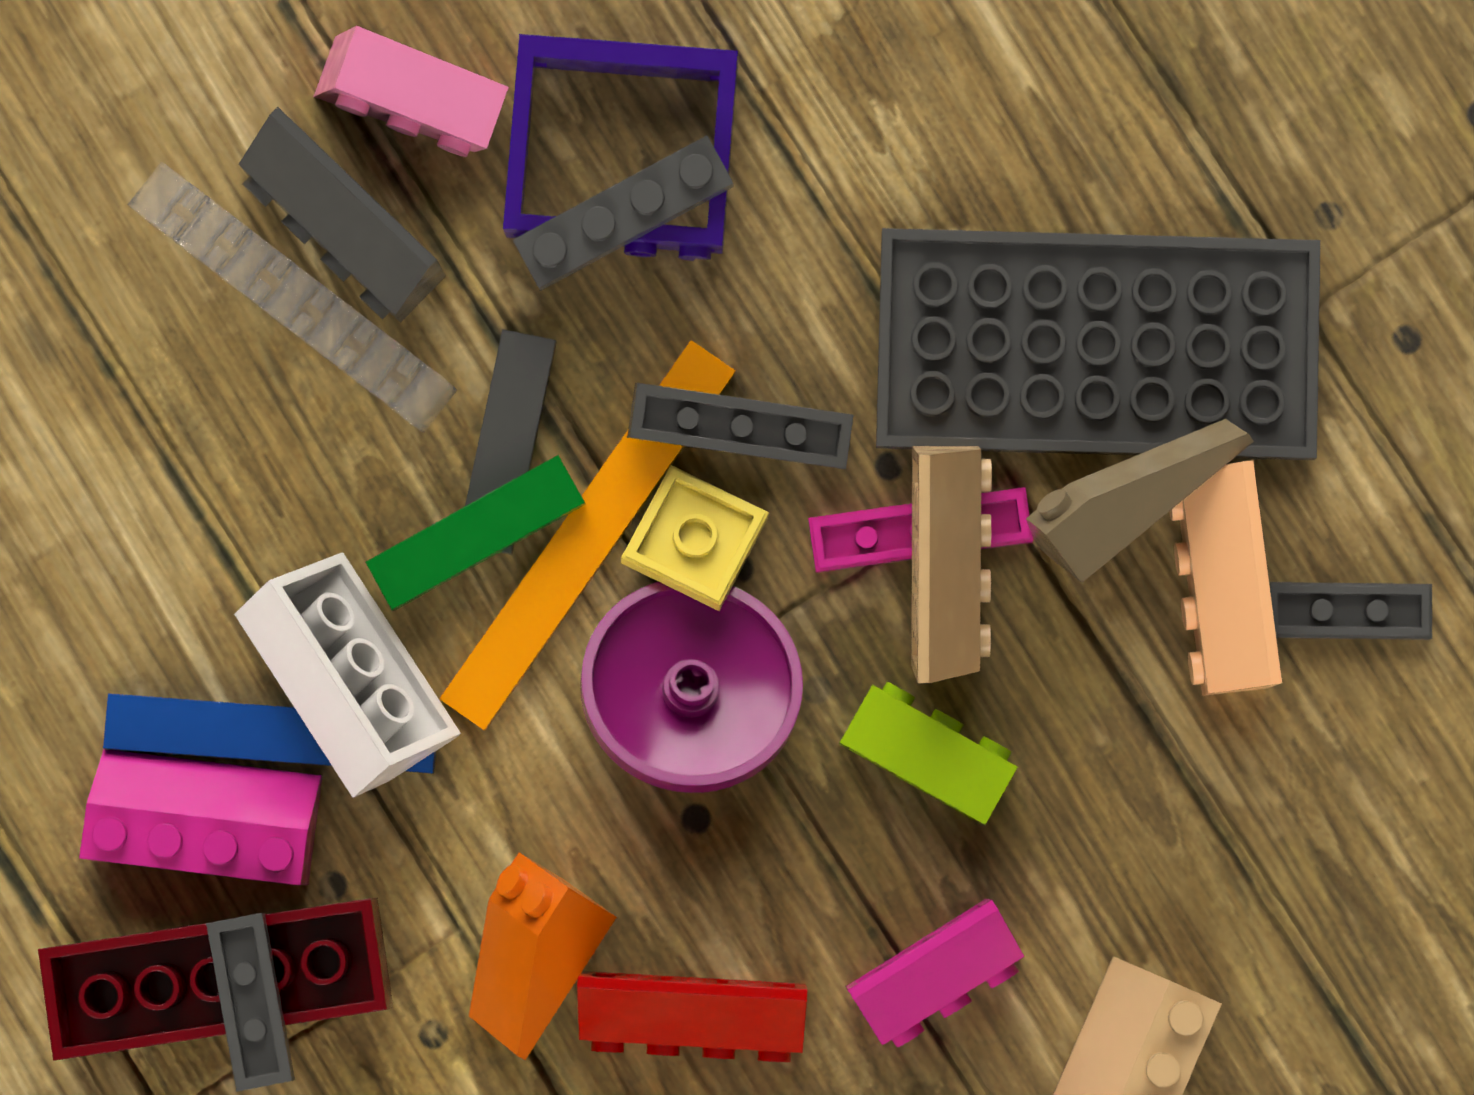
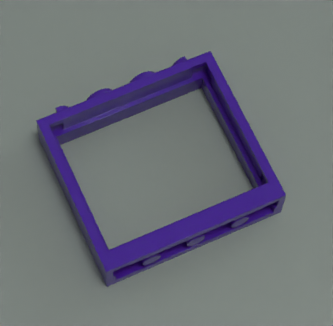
[503,34,738,261]

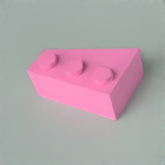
[313,26,509,157]

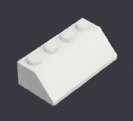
[234,552,461,798]

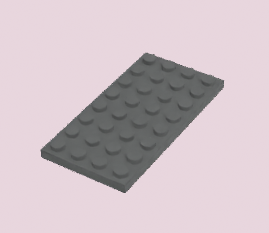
[876,228,1320,460]

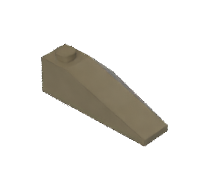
[1026,419,1254,583]

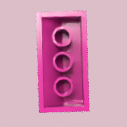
[79,749,323,886]

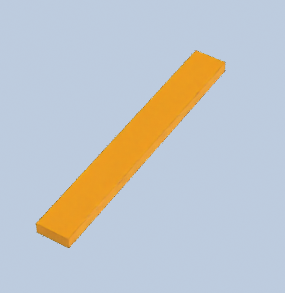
[439,340,736,731]

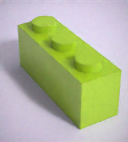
[839,682,1018,826]

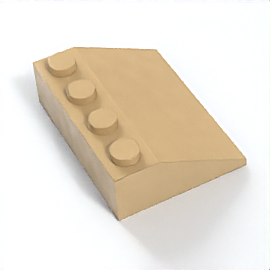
[911,446,992,683]

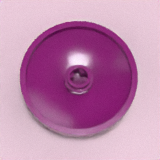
[580,582,803,793]

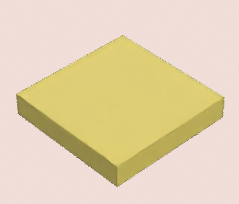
[621,465,769,611]

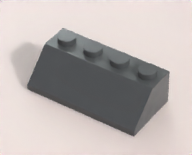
[239,107,446,323]

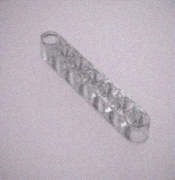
[127,162,457,433]

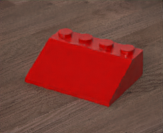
[577,971,808,1062]

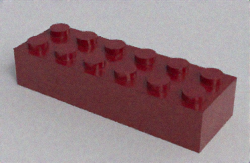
[38,898,393,1061]

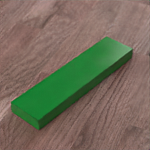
[365,455,586,611]

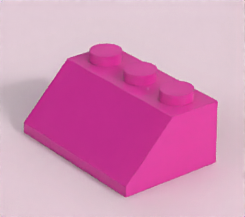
[846,899,1024,1048]

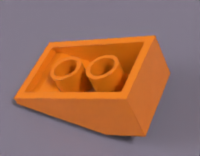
[469,852,617,1060]

